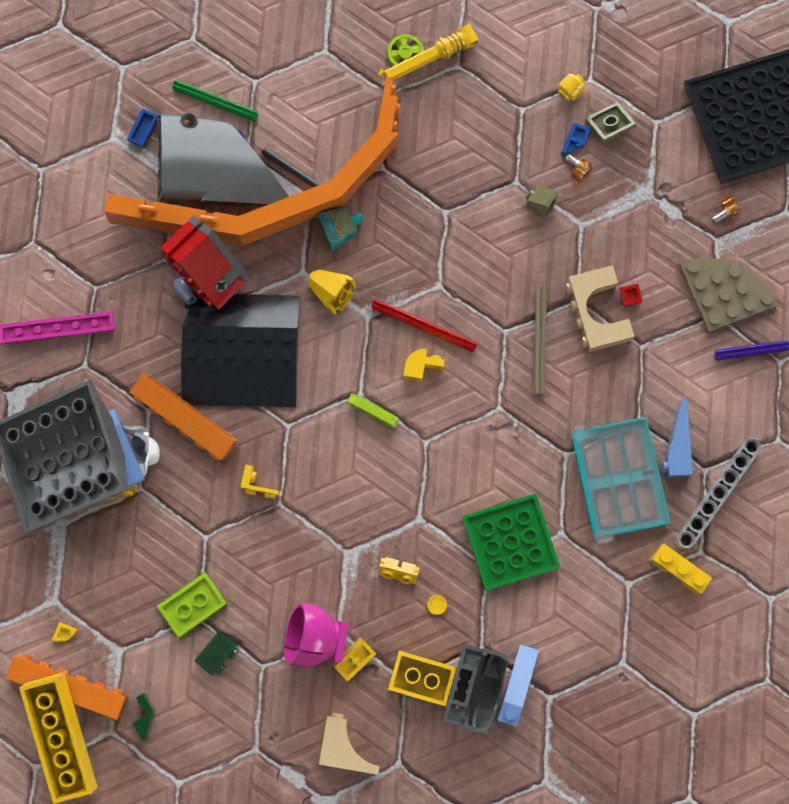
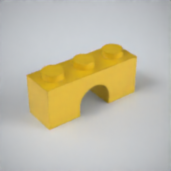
[649,543,712,595]

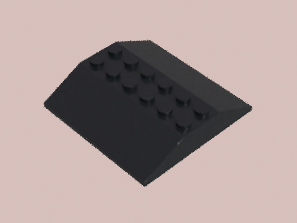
[181,294,300,408]

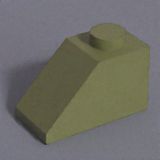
[526,186,558,219]

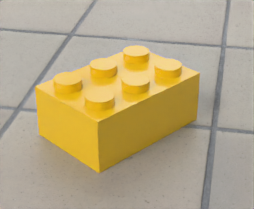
[388,651,457,707]

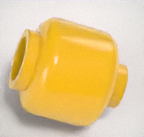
[558,74,585,102]

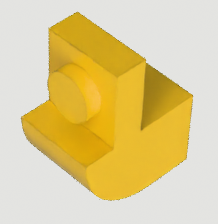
[403,349,445,382]

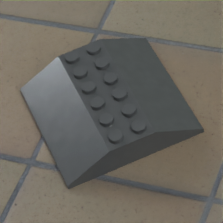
[0,380,128,534]

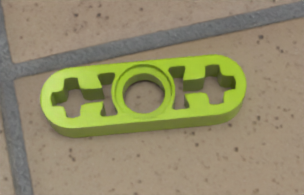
[347,394,400,428]

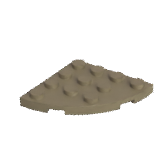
[679,258,779,333]

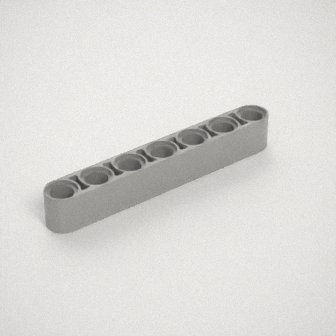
[675,438,761,550]

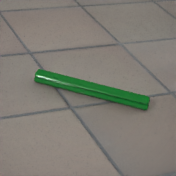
[172,80,259,122]

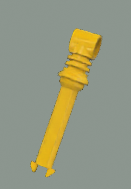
[378,24,479,86]

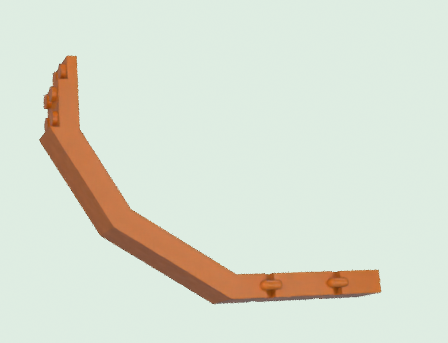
[104,76,400,246]

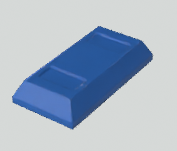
[126,108,159,148]

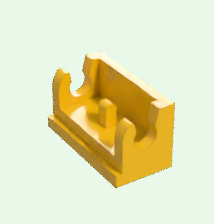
[332,637,376,682]

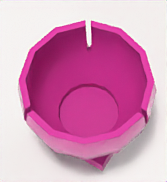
[284,603,349,668]

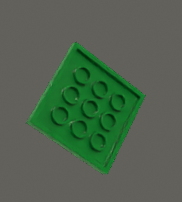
[462,493,560,591]

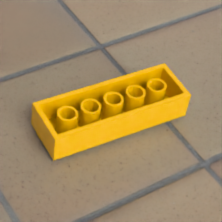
[19,672,98,804]

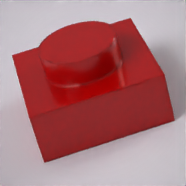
[619,284,643,307]

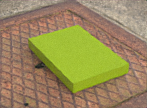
[157,572,228,639]

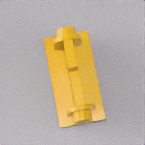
[378,557,419,584]

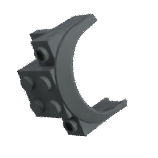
[442,644,507,734]

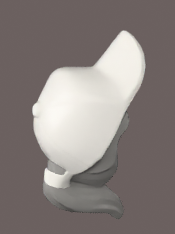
[123,425,160,476]

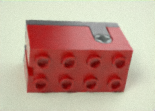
[160,216,251,310]

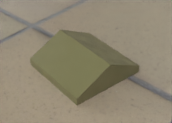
[586,102,637,142]

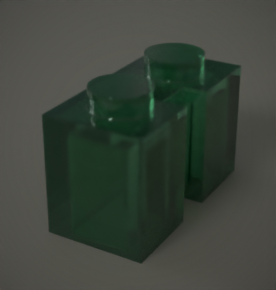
[194,630,239,676]

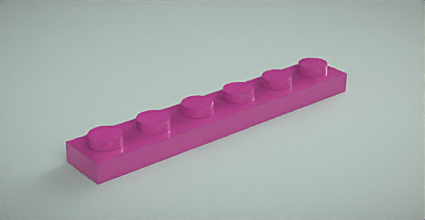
[0,311,115,345]

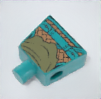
[317,207,364,251]

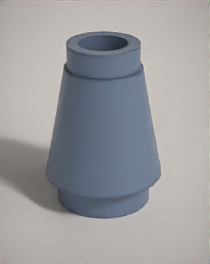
[173,277,197,305]

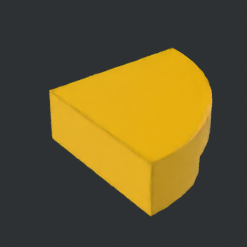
[52,622,78,642]

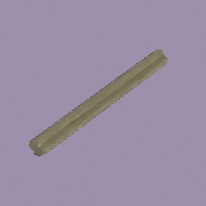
[534,284,546,396]

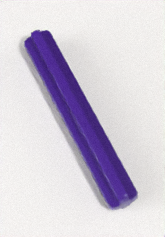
[714,340,789,361]

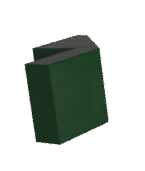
[132,693,156,741]

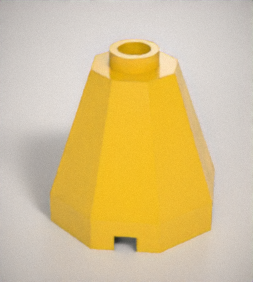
[308,269,356,315]

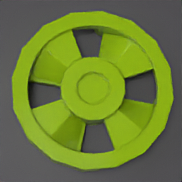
[388,35,424,66]

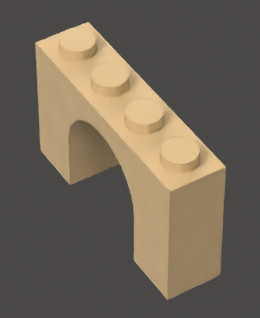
[565,265,635,352]

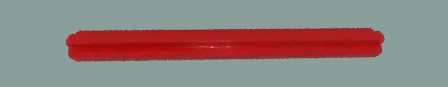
[371,299,477,352]

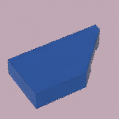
[561,123,591,156]

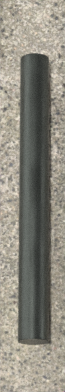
[261,147,321,187]

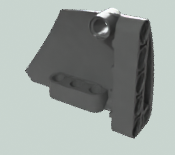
[158,113,289,206]

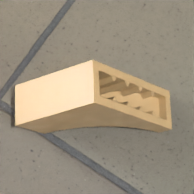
[319,713,380,775]

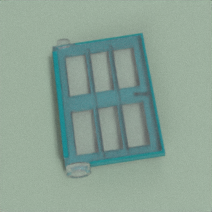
[571,417,671,545]

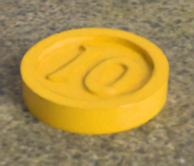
[427,595,447,615]

